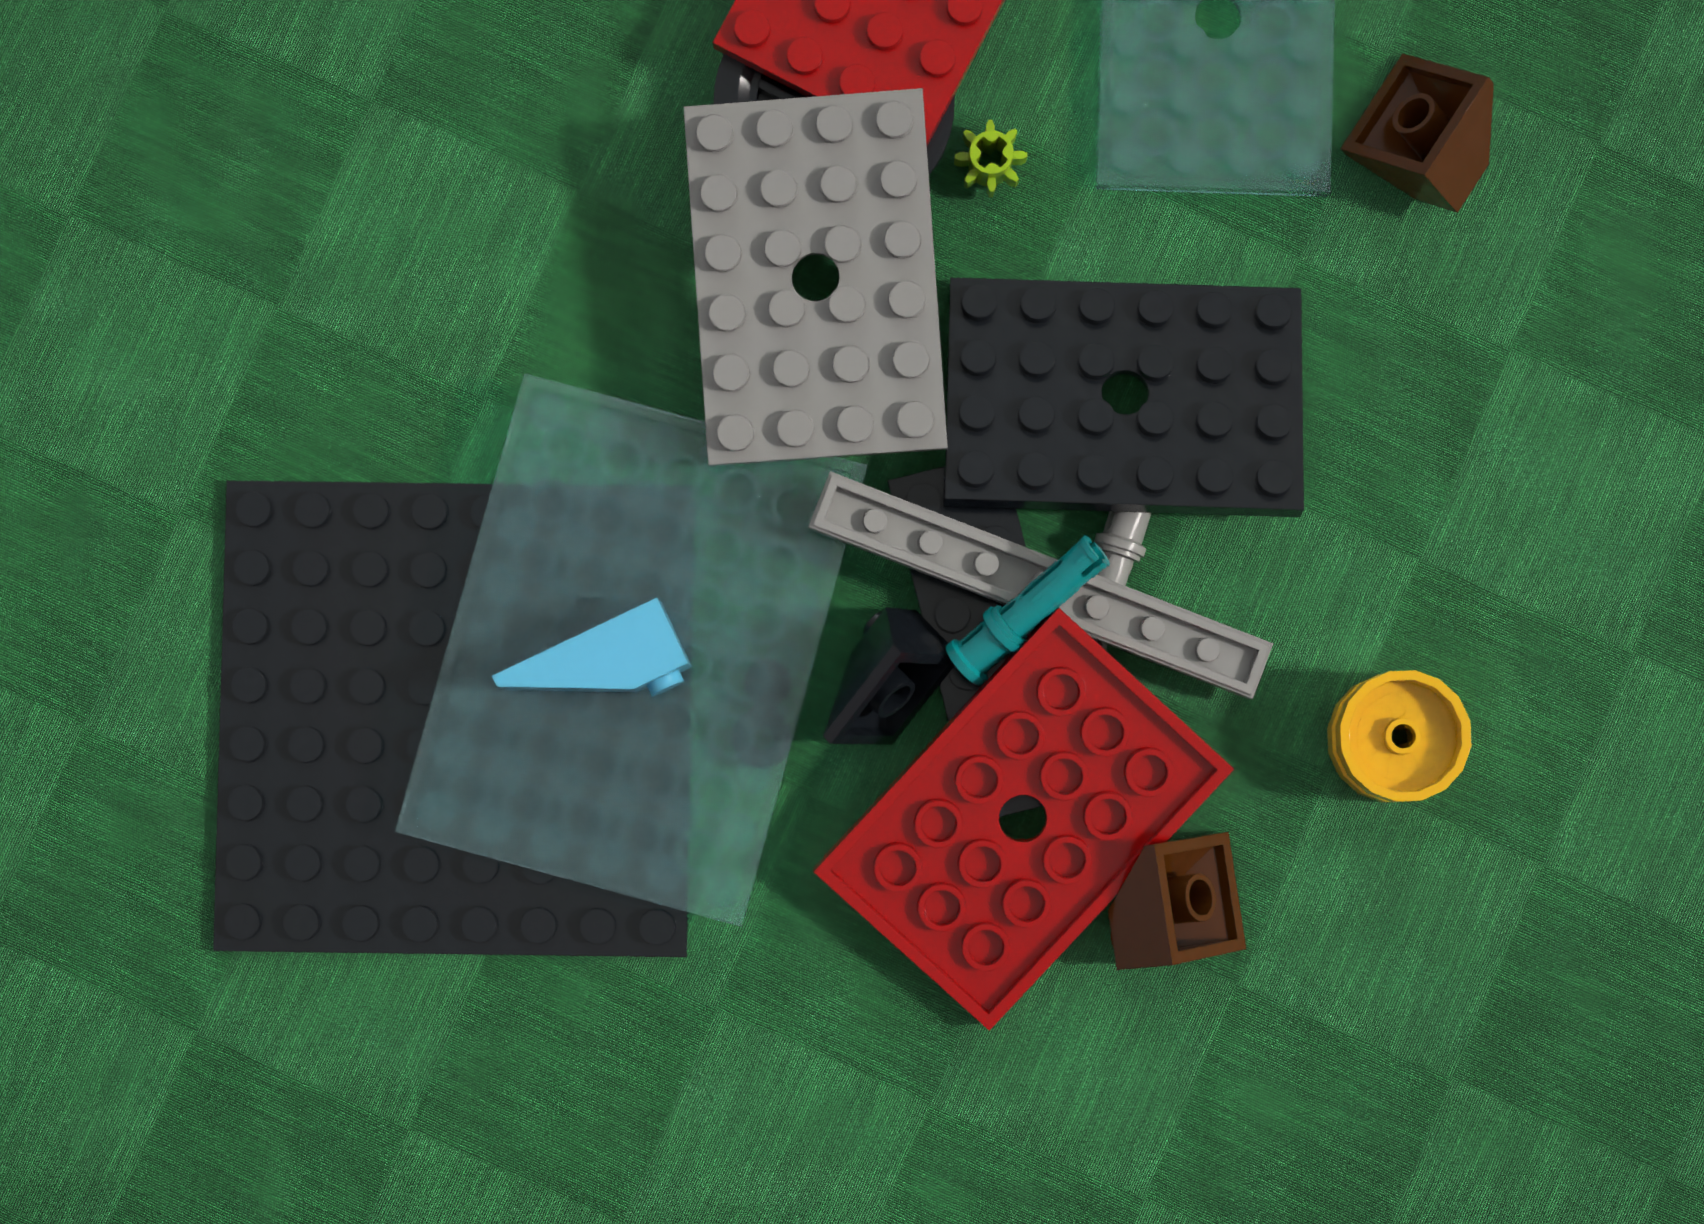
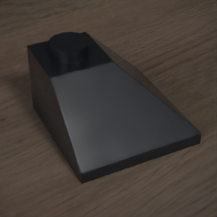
[823,607,955,745]

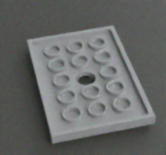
[684,88,948,466]

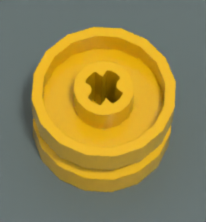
[1327,670,1472,802]

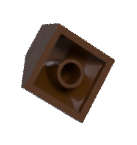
[1340,53,1494,213]
[1108,832,1246,970]

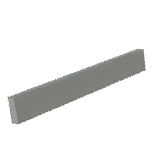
[808,471,1274,699]

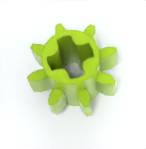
[954,120,1028,197]

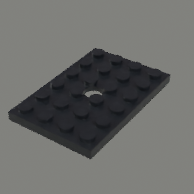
[944,277,1304,517]

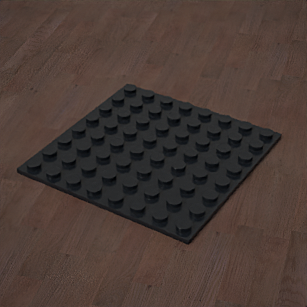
[213,481,695,957]

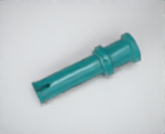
[945,535,1110,686]

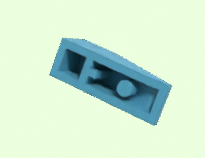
[492,597,692,697]

